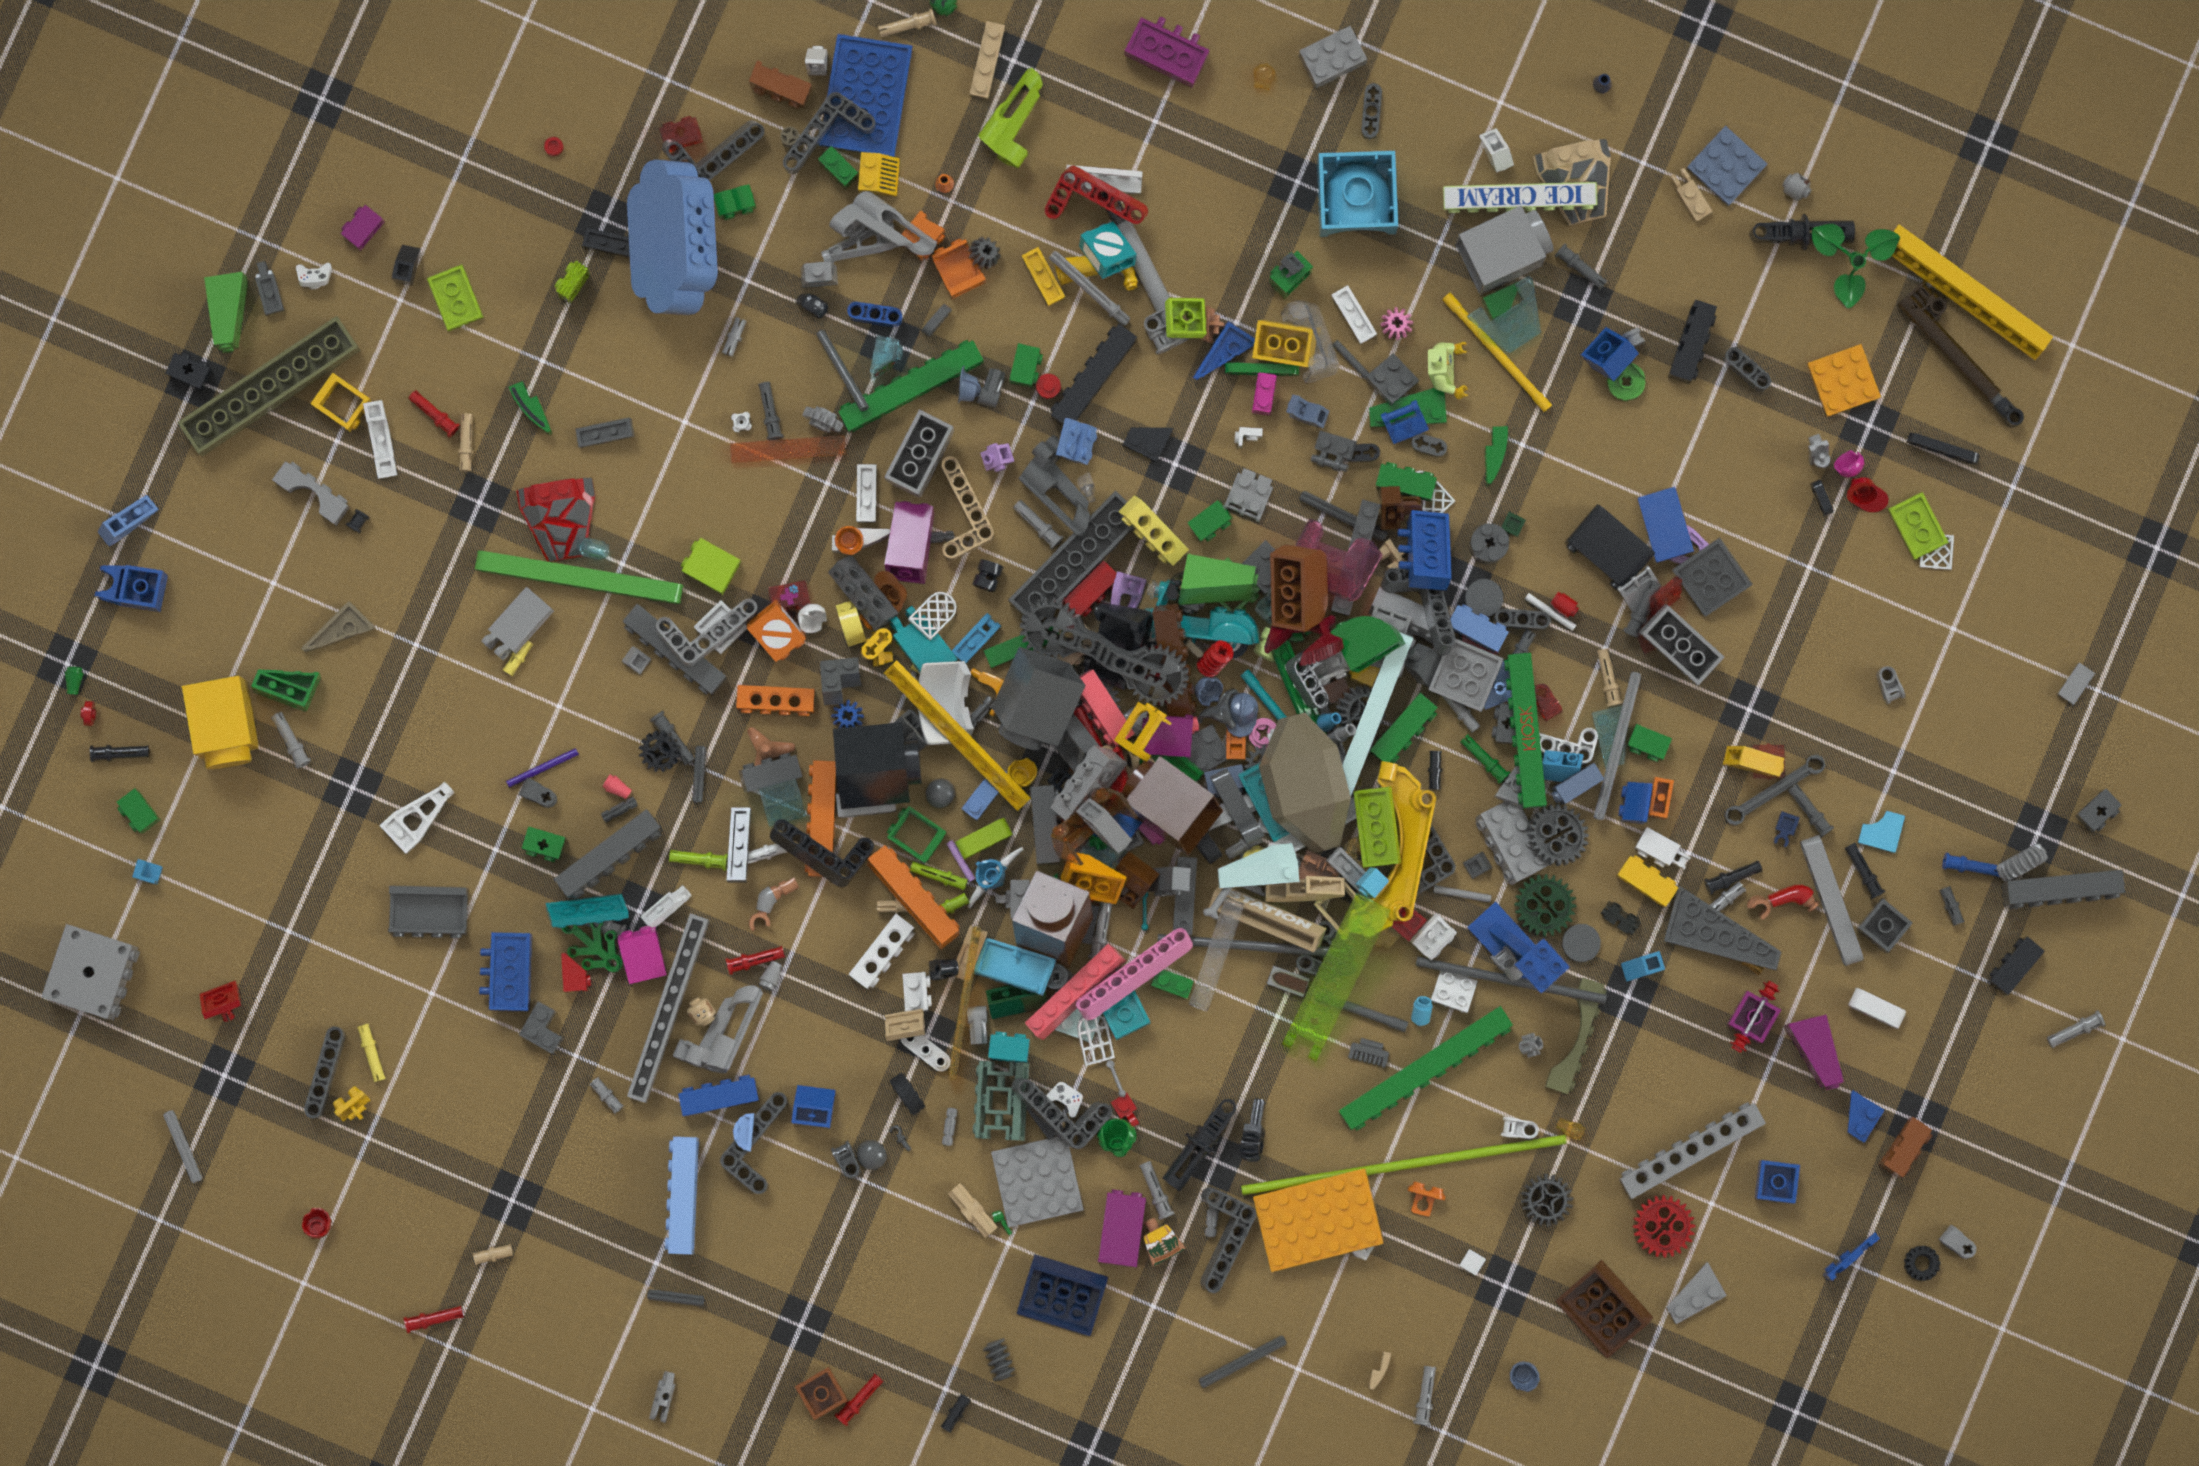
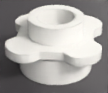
[731,412,752,432]

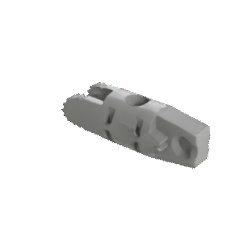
[649,1371,675,1422]

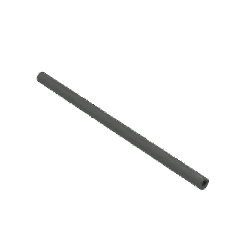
[1157,934,1350,958]
[1416,957,1607,1004]

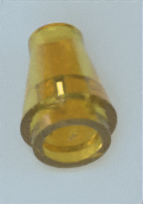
[1556,1118,1586,1141]

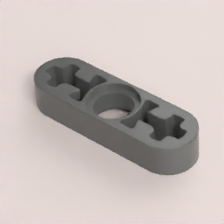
[1361,83,1382,139]

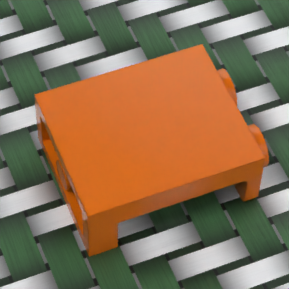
[932,239,986,299]

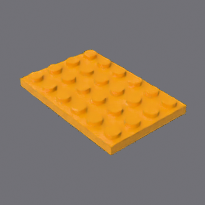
[1253,1168,1384,1272]

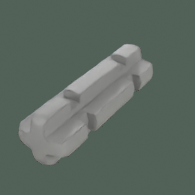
[942,1108,957,1146]
[1205,1199,1219,1237]

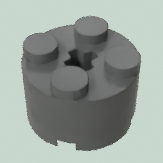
[1470,524,1509,564]

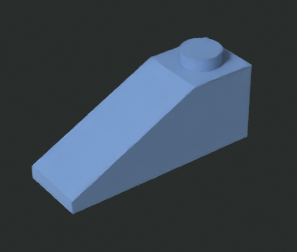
[98,495,159,547]
[962,769,1007,822]

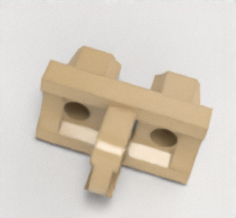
[1376,539,1406,570]

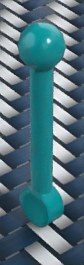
[1141,892,1149,931]

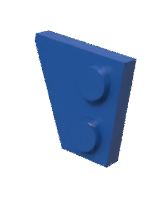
[1847,1090,1884,1143]

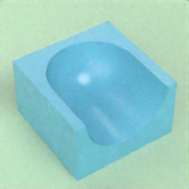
[1317,151,1398,237]

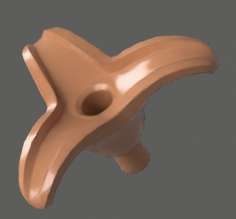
[747,727,795,766]

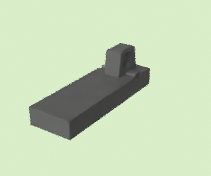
[575,418,635,448]

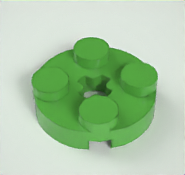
[1607,363,1645,402]

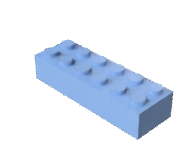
[665,1137,699,1254]

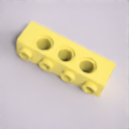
[1119,495,1189,566]

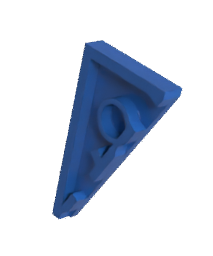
[1192,321,1255,380]
[1823,1232,1880,1281]

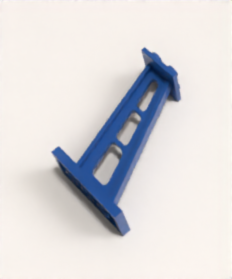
[1467,902,1570,993]

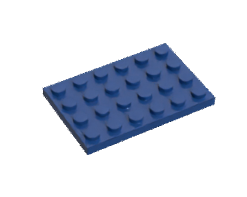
[819,34,913,157]

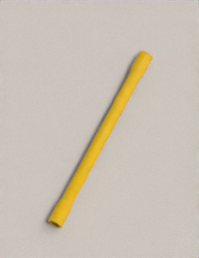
[1442,292,1552,412]

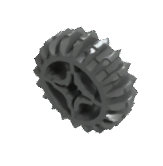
[1336,685,1386,736]
[1521,1174,1573,1226]

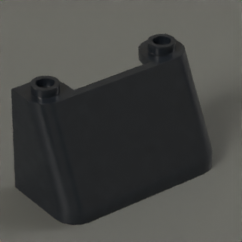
[1565,504,1655,591]
[1083,603,1153,690]

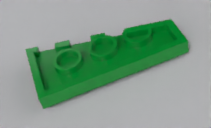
[1369,388,1447,428]

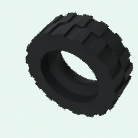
[889,1072,925,1115]

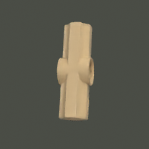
[948,1183,998,1238]

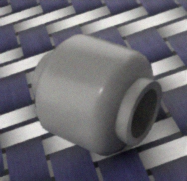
[1782,173,1812,201]

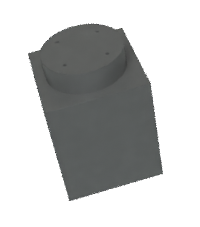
[992,647,1086,750]

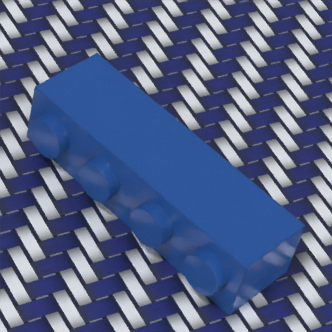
[678,1075,760,1117]

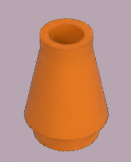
[935,174,954,193]

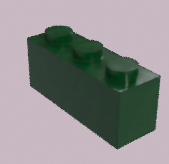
[986,985,1047,1019]

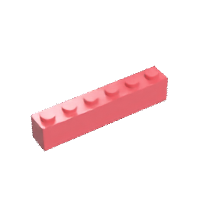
[1025,943,1126,1040]

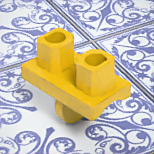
[861,630,893,667]
[333,1086,371,1121]

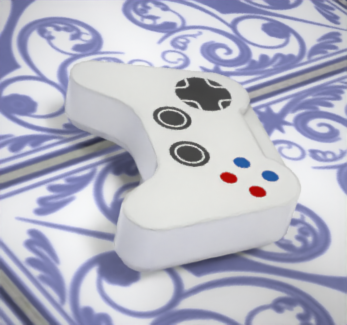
[296,263,332,289]
[1046,1082,1083,1117]

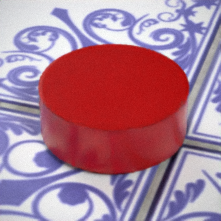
[544,137,564,157]

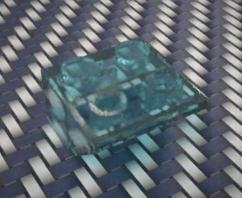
[759,779,806,827]

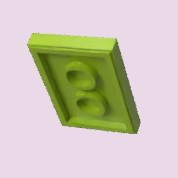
[427,264,484,332]
[1888,492,1949,560]

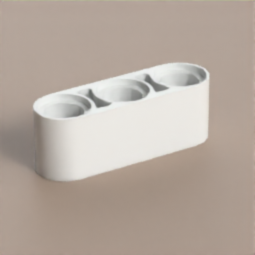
[1848,988,1906,1029]

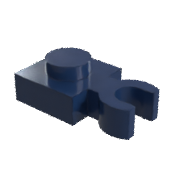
[1773,811,1800,847]

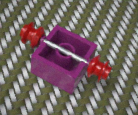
[1726,981,1781,1053]

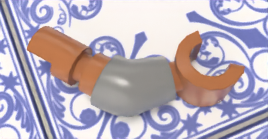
[748,878,799,931]

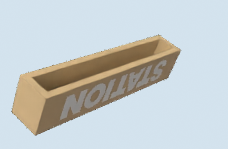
[1209,887,1326,952]

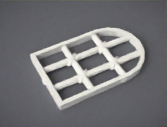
[1077,1015,1115,1066]

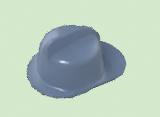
[958,365,981,404]
[1226,693,1258,737]

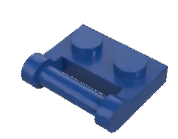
[1381,400,1429,444]

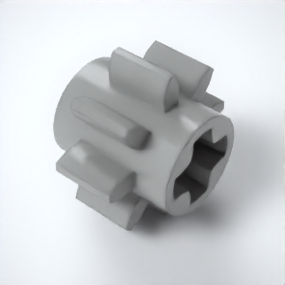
[1519,1033,1543,1058]

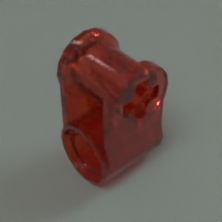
[1535,684,1563,722]

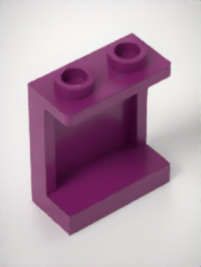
[1142,713,1193,757]

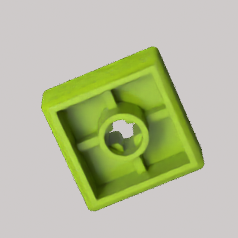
[554,261,590,304]
[1165,298,1207,338]

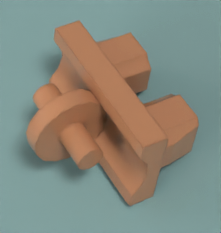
[1196,306,1225,343]

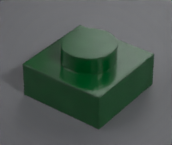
[1501,512,1526,537]

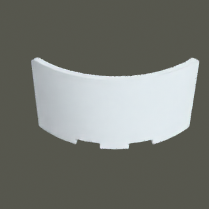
[918,661,974,745]

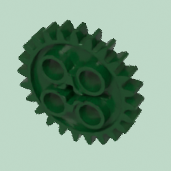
[1514,874,1577,937]

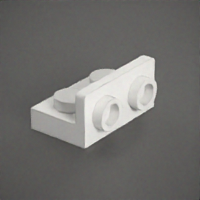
[1313,651,1350,686]
[903,972,932,1011]

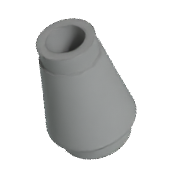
[759,961,782,991]

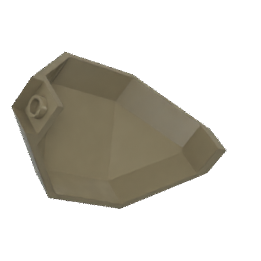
[1259,712,1351,853]

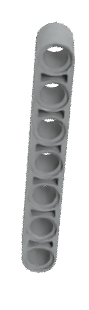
[1800,835,1864,966]

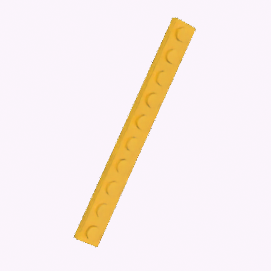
[884,660,1031,811]

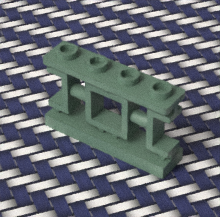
[973,1061,1029,1141]

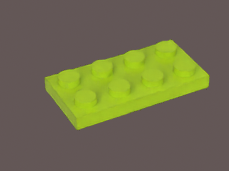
[1353,786,1401,867]

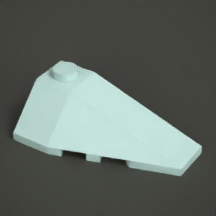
[1218,843,1299,888]

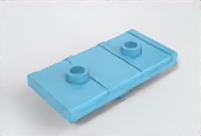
[973,937,1056,996]

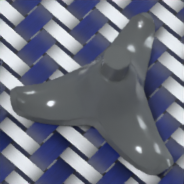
[1197,689,1238,729]

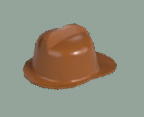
[874,571,907,613]

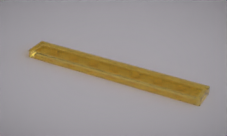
[948,926,981,1080]

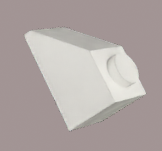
[1479,128,1514,172]

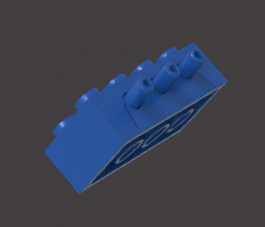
[1397,510,1451,591]
[479,932,532,1011]

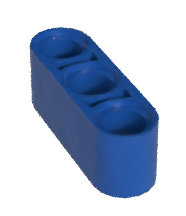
[847,302,903,327]

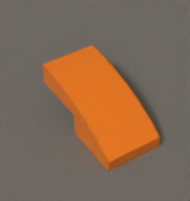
[1226,727,1246,760]

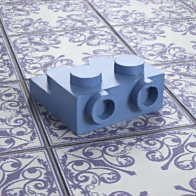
[1056,418,1097,465]

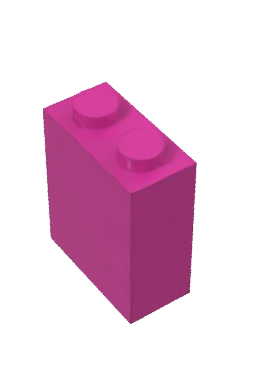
[618,926,667,984]

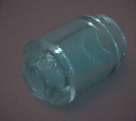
[579,538,609,560]

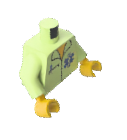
[1428,342,1468,399]

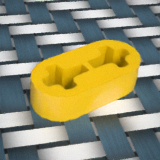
[861,628,892,660]

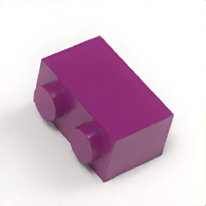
[341,205,385,251]

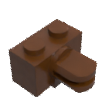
[1380,486,1422,530]

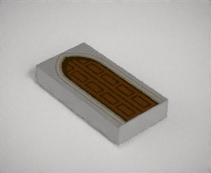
[1267,966,1309,997]

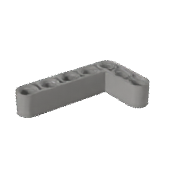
[656,599,757,667]

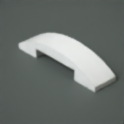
[363,400,397,479]

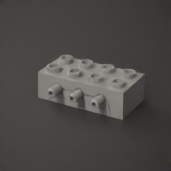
[1050,746,1128,825]

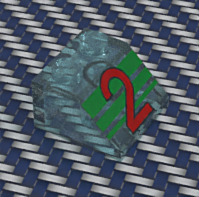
[869,336,903,379]

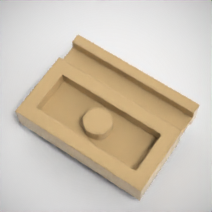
[885,1009,925,1041]

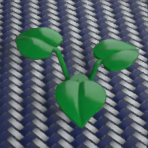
[1812,224,1900,308]

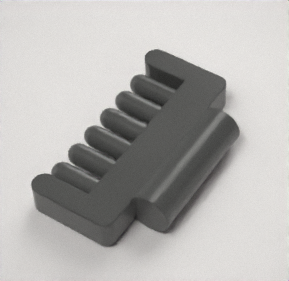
[1348,1038,1389,1068]

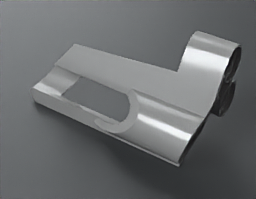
[830,191,937,255]
[673,985,763,1073]

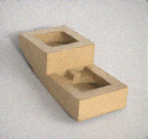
[1369,1352,1391,1389]

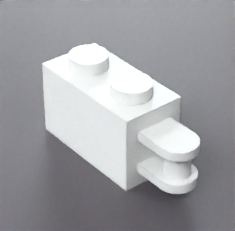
[1634,827,1691,870]

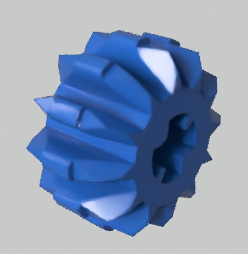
[831,700,864,728]

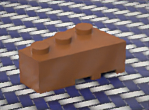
[749,60,812,109]
[1878,1117,1932,1178]

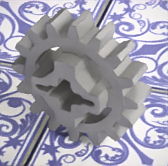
[802,406,843,433]

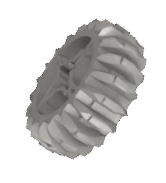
[1996,844,2048,882]

